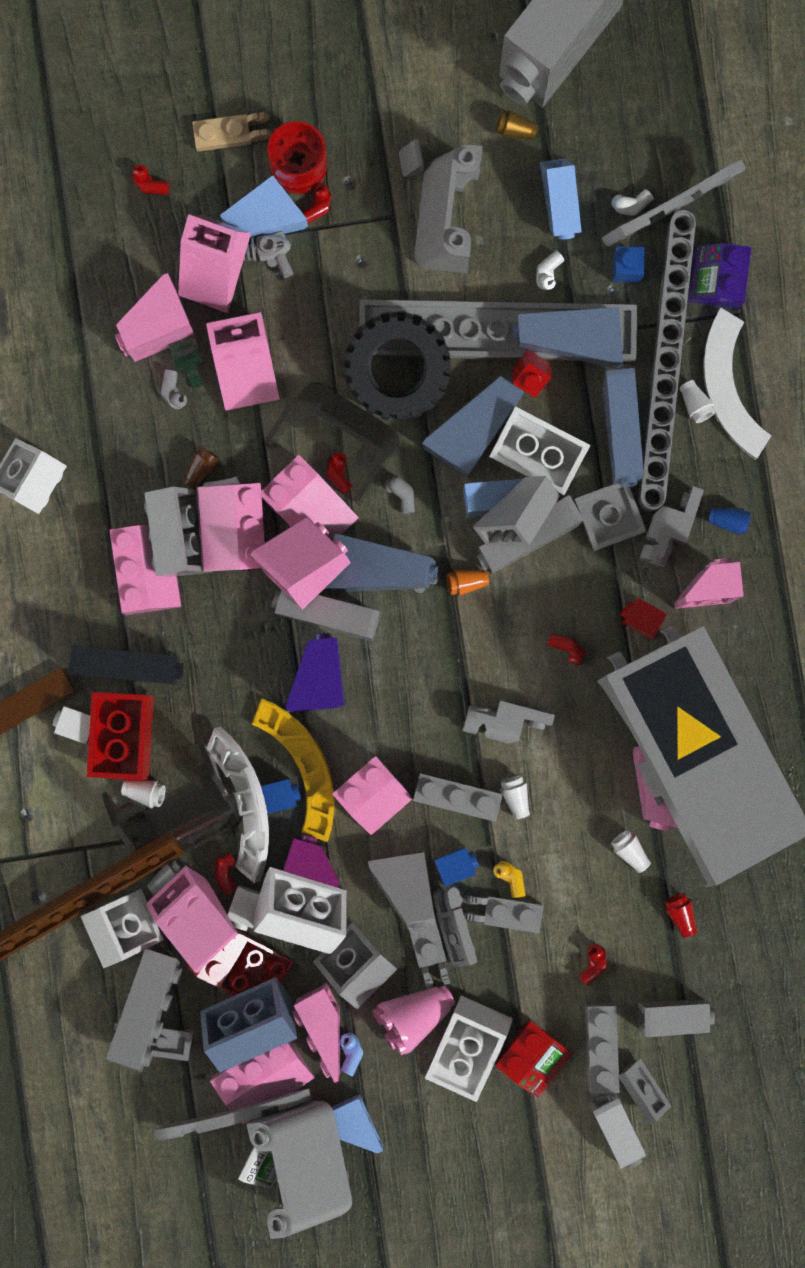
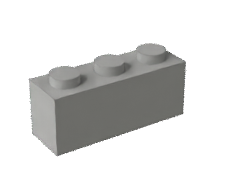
[413,773,503,822]
[585,1002,620,1094]

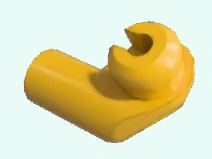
[493,861,525,898]

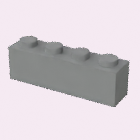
[106,949,182,1072]

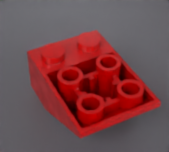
[187,927,294,995]

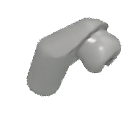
[384,476,415,514]

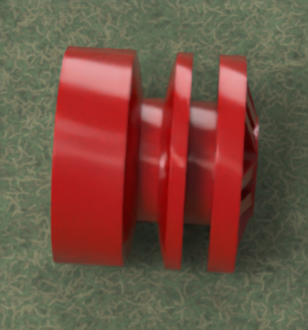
[267,121,327,194]

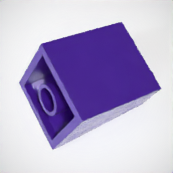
[286,633,345,713]

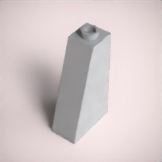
[476,495,583,574]
[272,590,380,642]

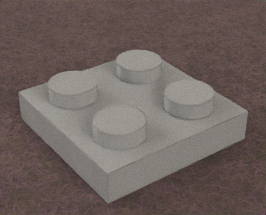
[574,484,646,552]

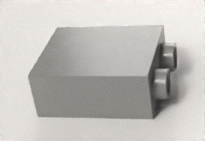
[499,0,623,108]

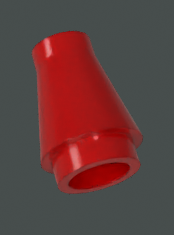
[665,893,698,938]

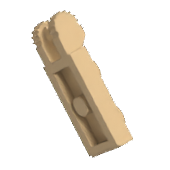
[192,112,272,152]

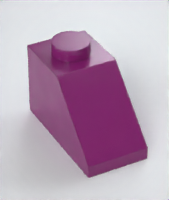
[284,834,340,888]

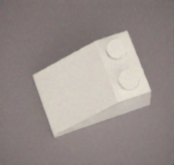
[425,996,513,1102]

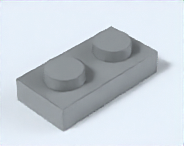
[619,1058,671,1124]

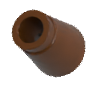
[183,447,219,490]

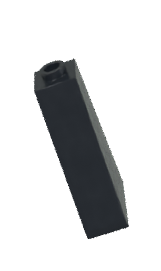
[68,645,184,685]

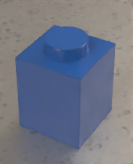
[612,247,644,283]
[261,779,301,814]
[434,847,479,887]

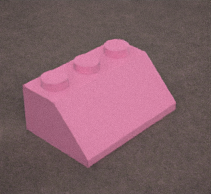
[196,483,265,571]
[110,525,181,615]
[674,558,744,609]
[210,1041,315,1125]

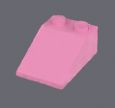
[261,455,358,542]

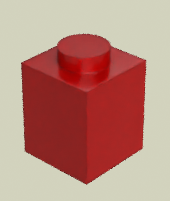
[512,349,552,398]
[621,597,667,640]

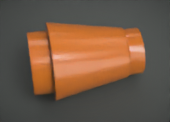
[446,569,489,597]

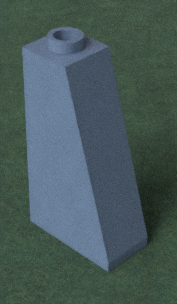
[512,307,623,369]
[602,368,644,487]
[422,376,524,478]
[324,533,438,592]

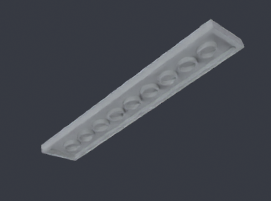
[359,300,637,362]

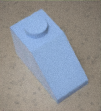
[332,1094,383,1154]

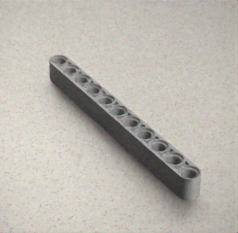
[638,210,696,512]

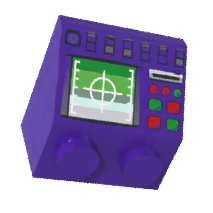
[687,243,752,309]

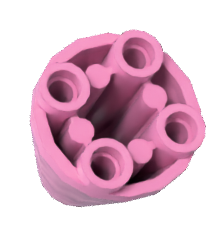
[372,985,455,1055]

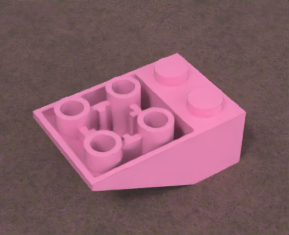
[178,214,251,313]
[206,312,280,411]
[146,866,238,973]
[292,983,340,1083]

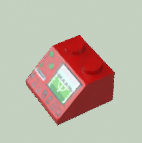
[495,1017,574,1098]

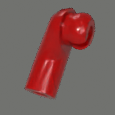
[302,184,331,224]
[215,853,237,896]
[578,944,607,986]

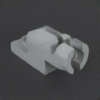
[639,486,704,567]
[463,701,555,744]

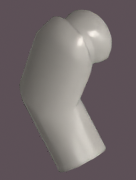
[161,370,187,409]

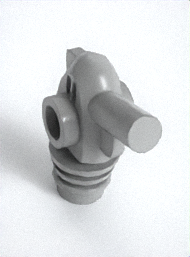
[243,231,294,278]

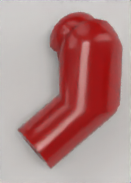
[132,165,169,195]
[326,452,353,495]
[548,633,586,666]

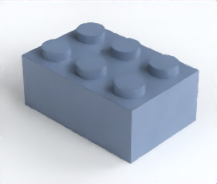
[200,977,297,1072]

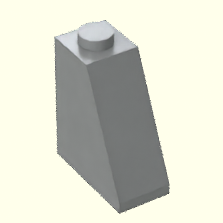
[473,476,560,547]
[368,852,436,932]
[638,1000,715,1037]
[587,1093,646,1169]

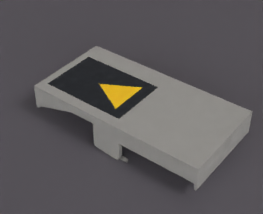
[597,625,805,888]

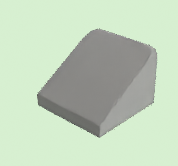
[399,139,424,177]

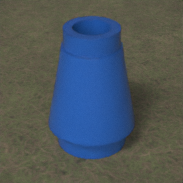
[708,507,751,535]

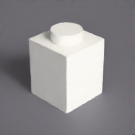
[53,706,90,744]
[228,885,260,931]

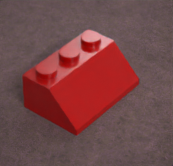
[86,692,154,780]

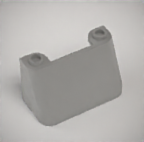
[415,145,482,274]
[247,1101,352,1239]

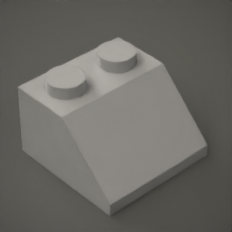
[313,922,397,1009]

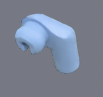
[340,1033,363,1077]

